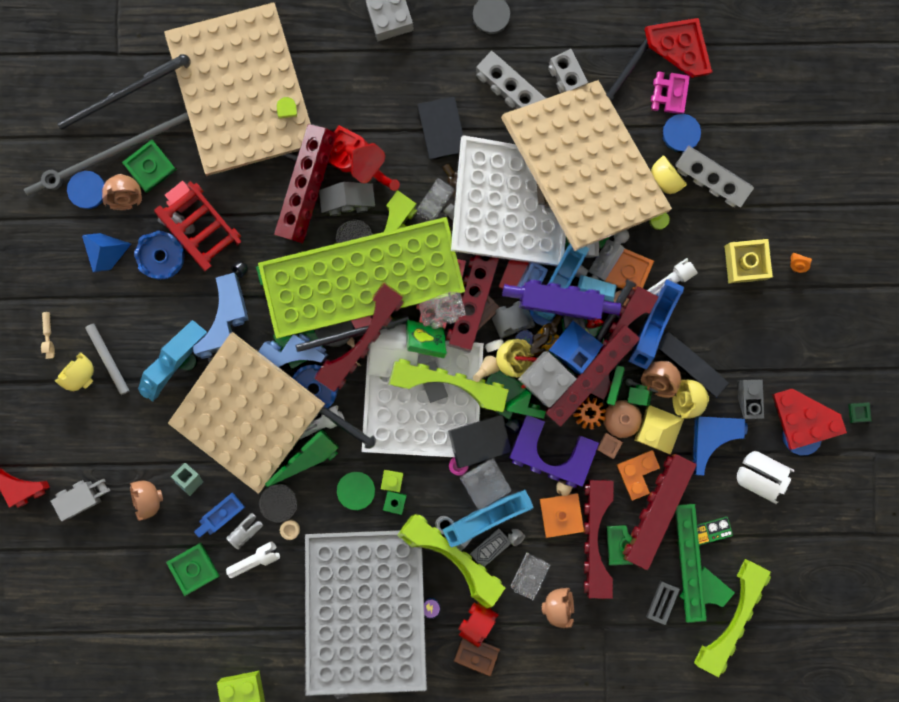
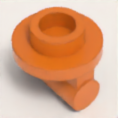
[790,253,812,273]

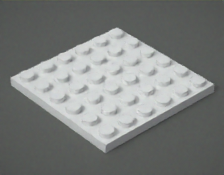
[451,135,566,266]
[362,341,484,457]

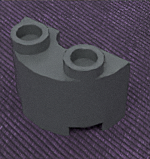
[492,301,535,339]

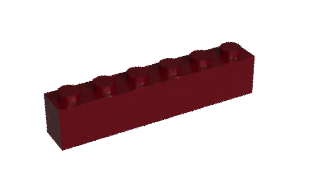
[623,454,697,570]

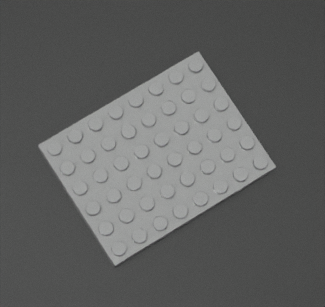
[305,531,426,695]

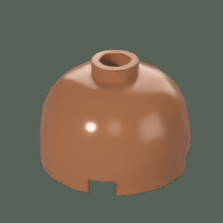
[102,174,142,210]
[641,361,681,398]
[603,400,642,438]
[130,481,163,521]
[542,588,574,628]

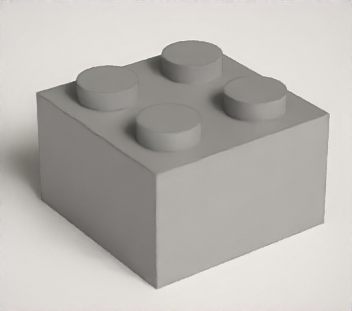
[365,0,413,41]
[518,351,576,408]

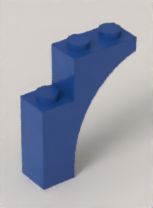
[629,279,684,370]

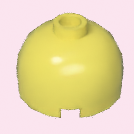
[651,156,687,194]
[496,339,534,378]
[55,353,94,391]
[672,380,709,418]

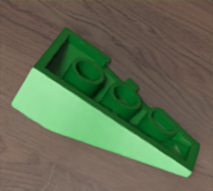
[265,431,339,487]

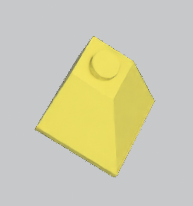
[634,406,684,454]

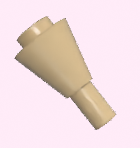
[473,356,499,382]

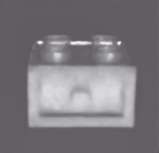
[459,458,511,510]

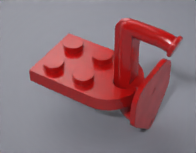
[328,125,400,191]

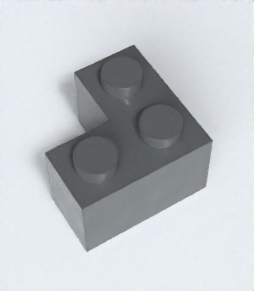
[319,182,375,216]

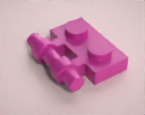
[651,72,690,114]

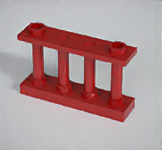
[154,181,241,272]

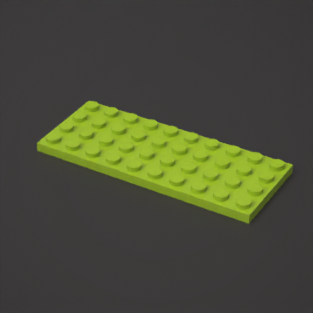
[258,217,465,339]

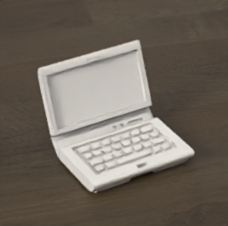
[368,324,419,377]

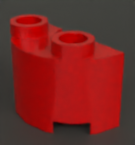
[459,602,498,648]

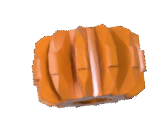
[573,397,606,429]

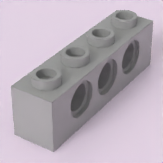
[476,50,546,109]
[675,145,754,207]

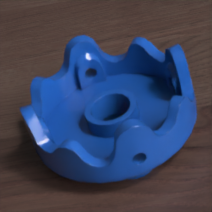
[134,231,185,280]
[292,365,338,409]

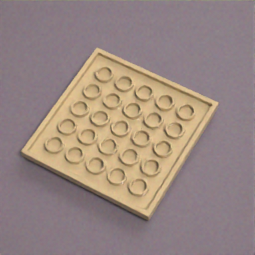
[168,332,325,494]

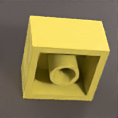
[725,239,773,283]

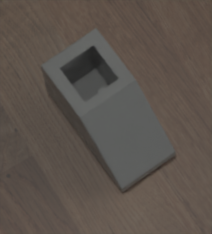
[738,380,764,419]

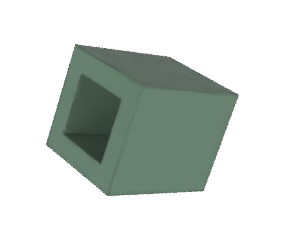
[171,463,203,496]

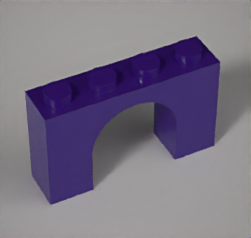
[509,415,599,488]

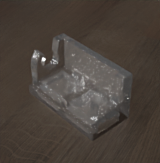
[511,553,550,600]

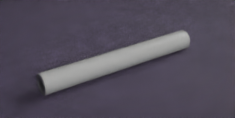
[85,324,130,395]

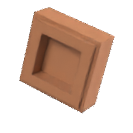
[597,433,623,459]

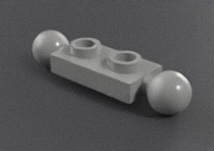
[588,230,629,281]

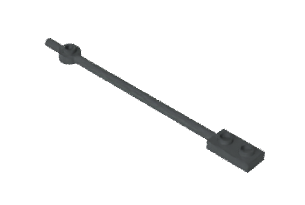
[24,112,189,196]

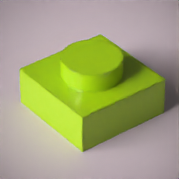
[381,470,403,492]

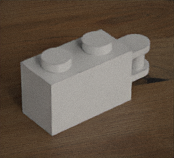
[51,479,111,521]

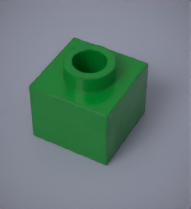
[628,385,652,406]
[383,490,407,515]

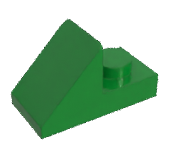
[504,390,546,419]

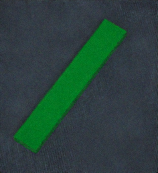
[675,504,707,623]

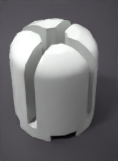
[737,451,794,504]

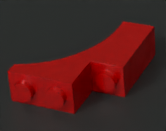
[0,468,50,508]

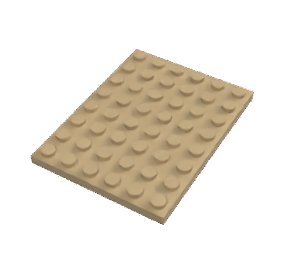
[164,3,311,176]
[501,80,672,251]

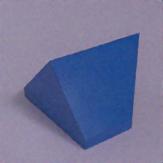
[82,233,131,272]

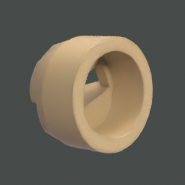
[556,480,573,496]

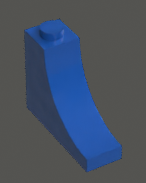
[693,417,748,475]

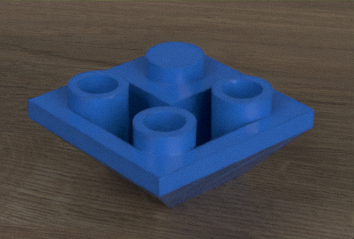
[549,321,603,375]

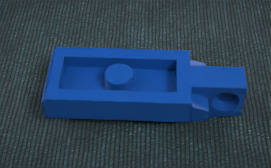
[194,493,245,537]

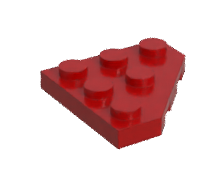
[644,18,712,78]
[772,389,847,450]

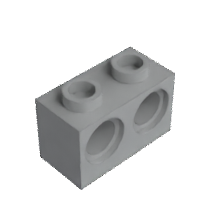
[548,49,588,93]

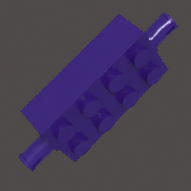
[502,279,621,321]

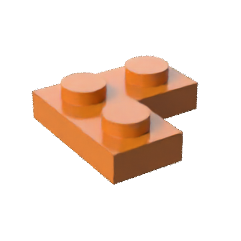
[616,450,660,501]

